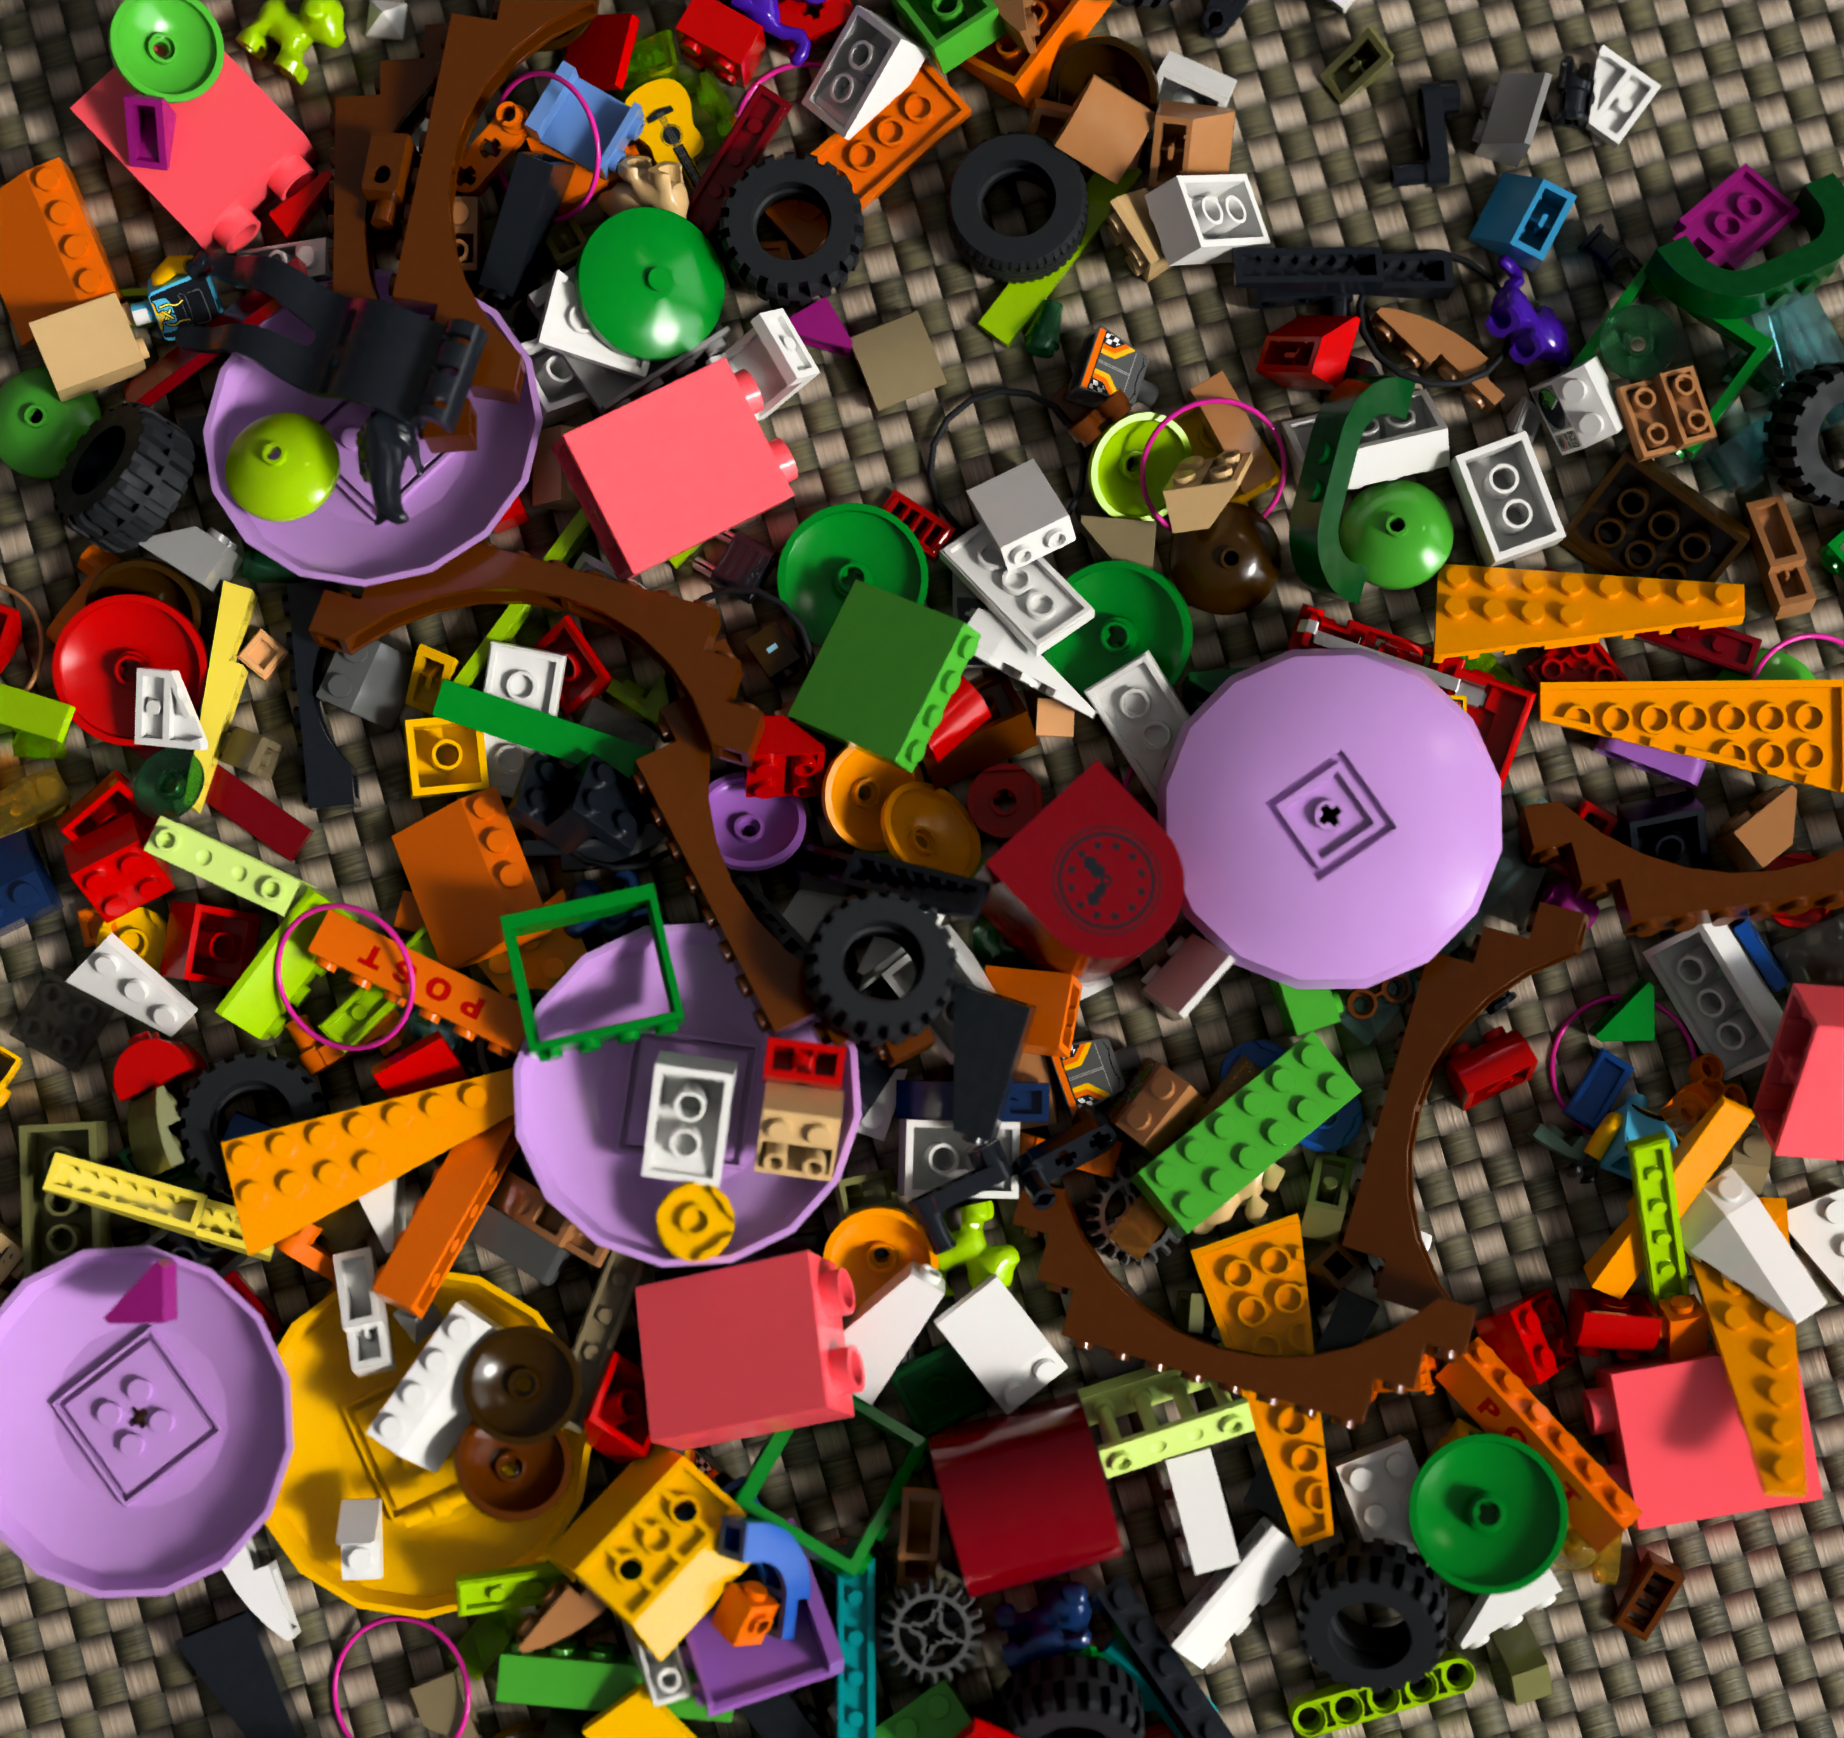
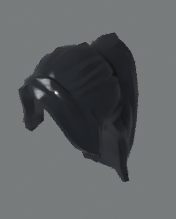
[356,410,424,526]

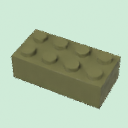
[18,1121,112,1279]

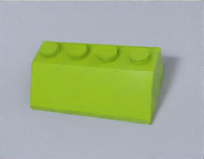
[215,887,359,1040]

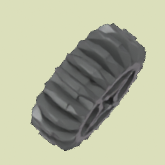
[1084,1163,1181,1267]
[879,1575,985,1684]

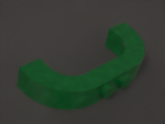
[1644,173,1844,319]
[1289,373,1415,604]

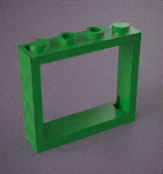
[1568,259,1775,461]
[500,883,685,1062]
[732,1394,929,1580]

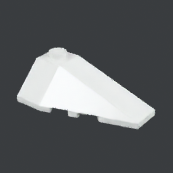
[967,607,1097,720]
[1680,1167,1827,1325]

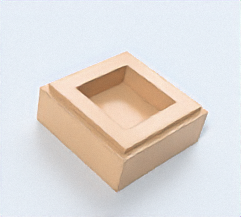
[236,628,290,682]
[1036,698,1075,738]

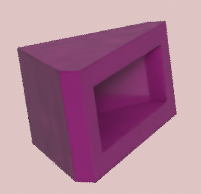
[123,93,177,170]
[788,296,853,358]
[104,1258,177,1324]

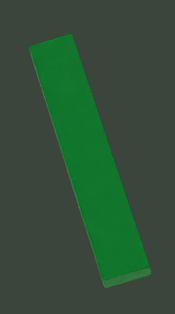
[432,679,656,780]

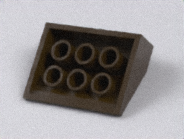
[1559,443,1751,582]

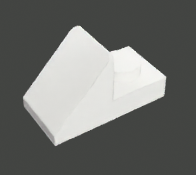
[336,1498,384,1580]

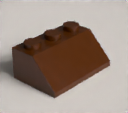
[921,671,1039,790]

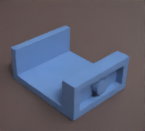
[524,61,645,180]

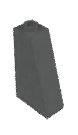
[468,1203,572,1286]

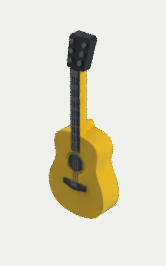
[624,78,724,254]

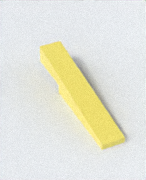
[185,581,258,814]
[43,1152,275,1262]

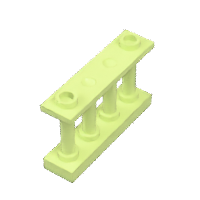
[144,815,318,916]
[1077,1342,1255,1479]

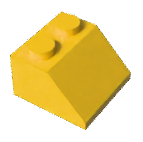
[403,717,489,799]

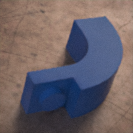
[717,1515,811,1640]

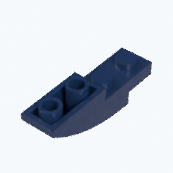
[896,1080,1050,1122]

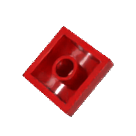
[924,675,992,763]
[56,770,161,841]
[1445,1026,1538,1111]
[113,1031,208,1101]
[1567,1288,1662,1360]

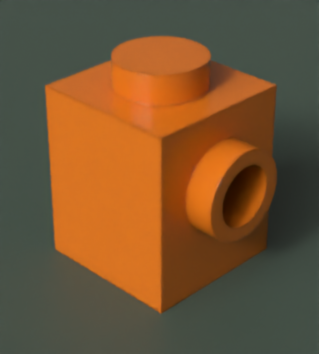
[1657,1294,1708,1360]
[710,1580,779,1647]

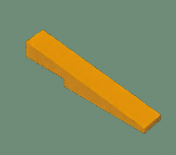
[1583,1096,1755,1300]

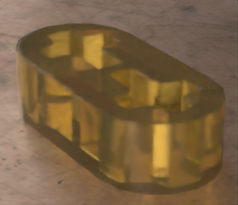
[1592,1533,1622,1585]

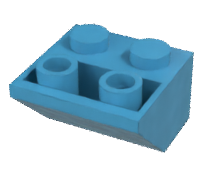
[1468,172,1577,273]

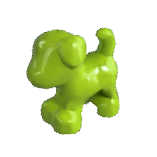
[236,0,346,86]
[938,1200,1020,1299]

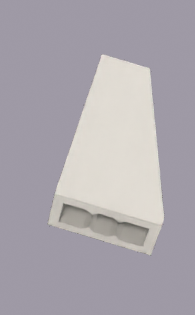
[842,1261,945,1405]

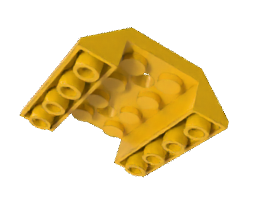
[544,1442,751,1663]

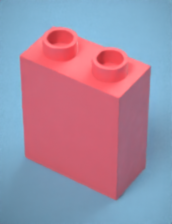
[70,45,319,256]
[551,357,798,582]
[1752,983,1844,1161]
[635,1250,865,1451]
[1582,1347,1823,1530]

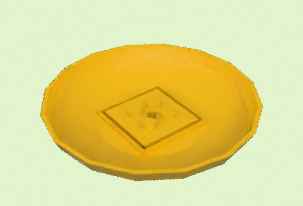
[264,1272,591,1619]

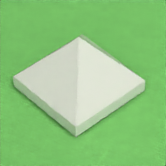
[366,0,408,41]

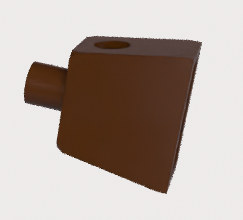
[361,131,421,231]

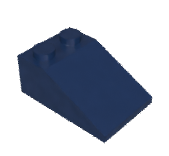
[0,805,64,937]

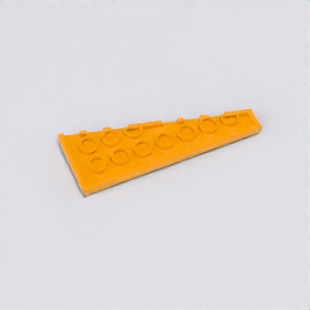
[1433,564,1745,663]
[1538,679,1844,793]
[221,1068,515,1255]
[1687,1197,1807,1498]
[1190,1213,1334,1548]

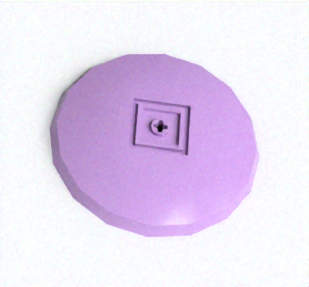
[203,269,543,587]
[1157,648,1502,990]
[513,923,862,1267]
[0,1246,294,1599]

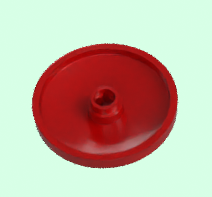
[52,593,209,747]

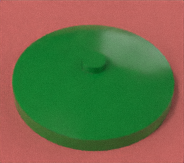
[574,207,725,362]
[777,503,929,648]
[1043,560,1193,708]
[1408,1434,1568,1594]

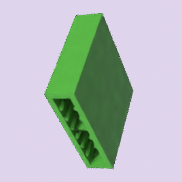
[788,579,981,773]

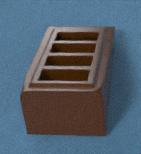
[1611,1550,1685,1641]

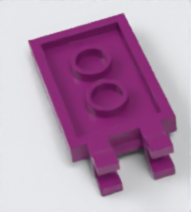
[1671,163,1801,271]

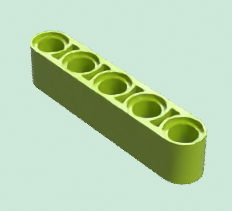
[1288,1651,1476,1737]

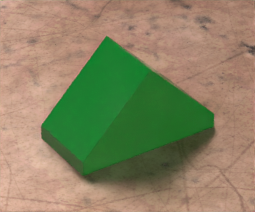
[1588,977,1655,1042]

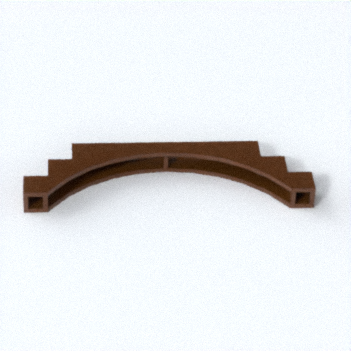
[388,0,600,404]
[327,23,477,453]
[309,540,765,768]
[631,638,936,1068]
[1517,801,1844,937]
[1340,901,1590,1363]
[1012,1184,1478,1428]

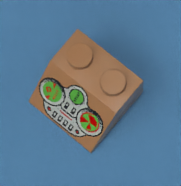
[1104,1057,1205,1157]

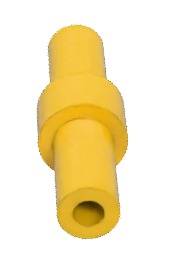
[402,1489,469,1528]

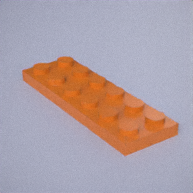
[763,59,972,258]

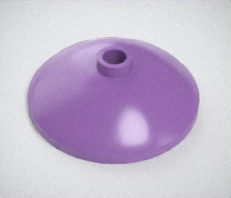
[709,771,806,871]

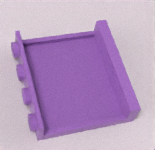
[679,1517,844,1718]

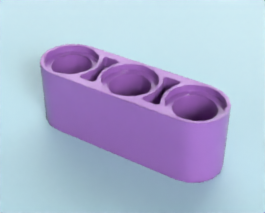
[1594,736,1707,789]

